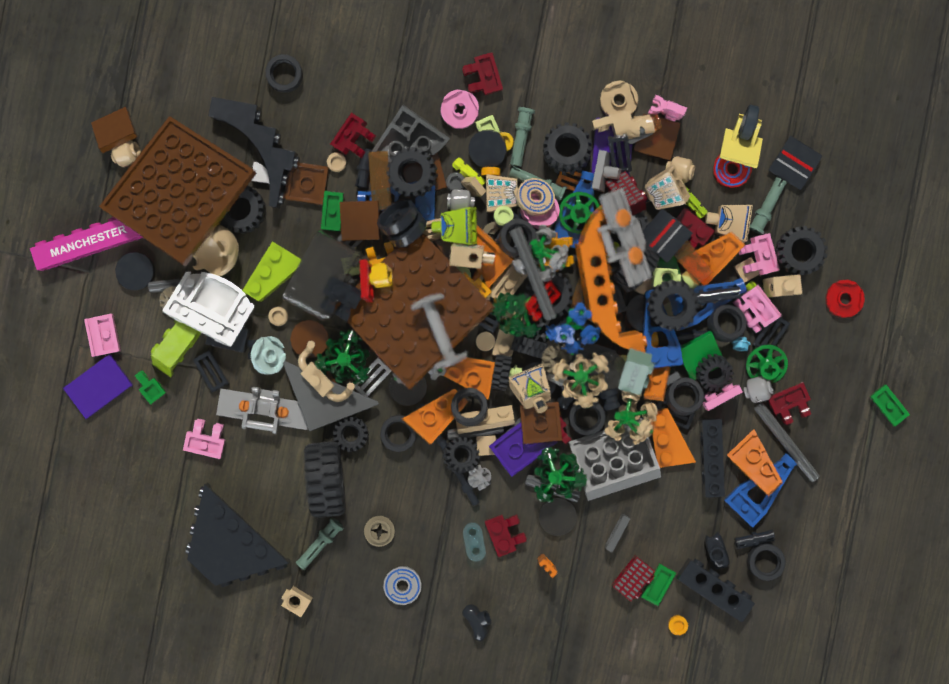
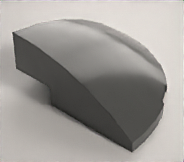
[370,105,450,164]

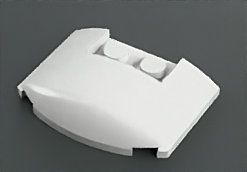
[163,272,254,347]

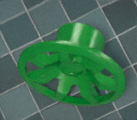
[559,192,600,234]
[746,345,788,384]

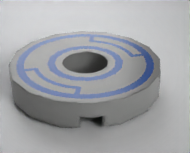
[383,566,422,605]

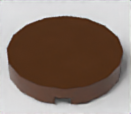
[290,320,329,358]

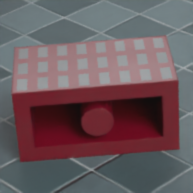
[606,171,647,216]
[612,555,655,601]

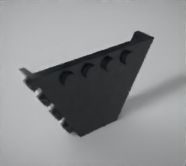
[186,483,291,587]

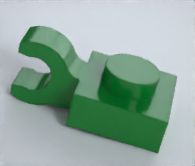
[134,370,166,405]

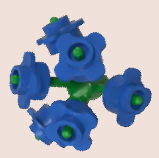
[545,302,601,355]

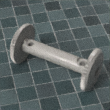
[411,294,467,369]

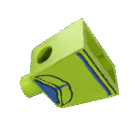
[431,207,477,245]

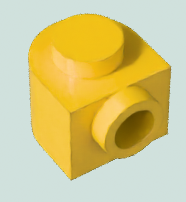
[369,263,393,288]

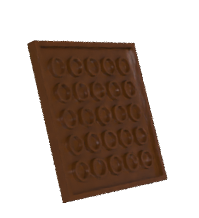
[99,116,257,266]
[335,233,495,389]

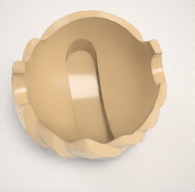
[193,225,239,276]

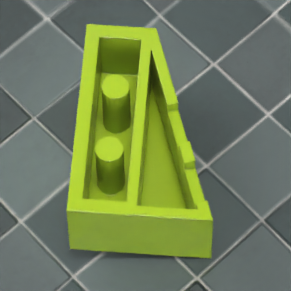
[242,242,307,302]
[151,320,202,378]

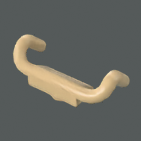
[298,341,355,402]

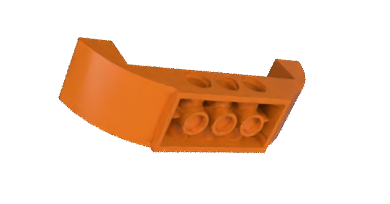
[575,204,647,352]

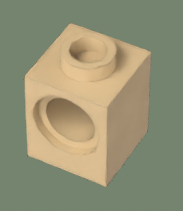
[281,586,313,617]

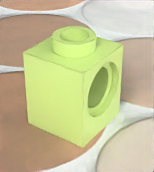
[651,268,681,288]

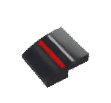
[768,135,823,190]
[642,209,693,263]

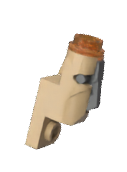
[591,110,662,145]

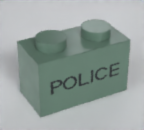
[618,348,654,395]

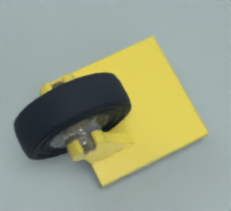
[719,105,763,168]

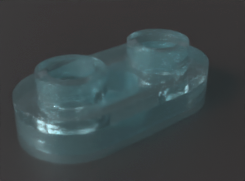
[463,522,486,561]

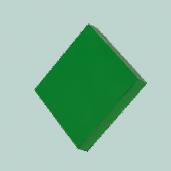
[681,331,722,380]

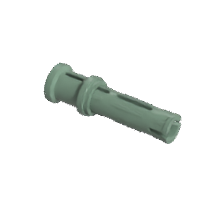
[510,107,535,167]
[509,166,567,203]
[749,177,787,235]
[296,517,344,570]

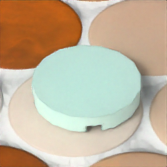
[251,336,286,375]

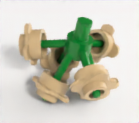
[553,353,609,408]
[604,391,658,445]

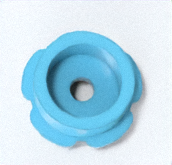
[732,337,751,351]

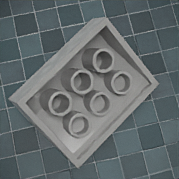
[569,418,661,501]

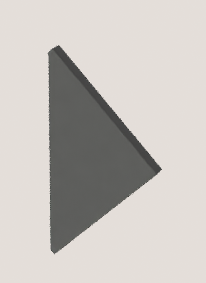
[283,361,379,431]

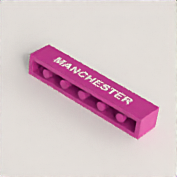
[30,217,143,271]

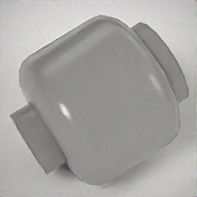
[447,189,475,211]
[744,376,774,403]

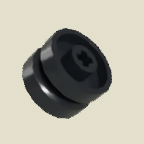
[377,198,427,248]

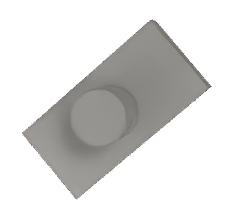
[592,150,621,192]

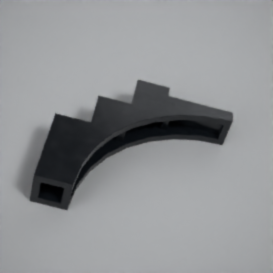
[208,97,300,209]

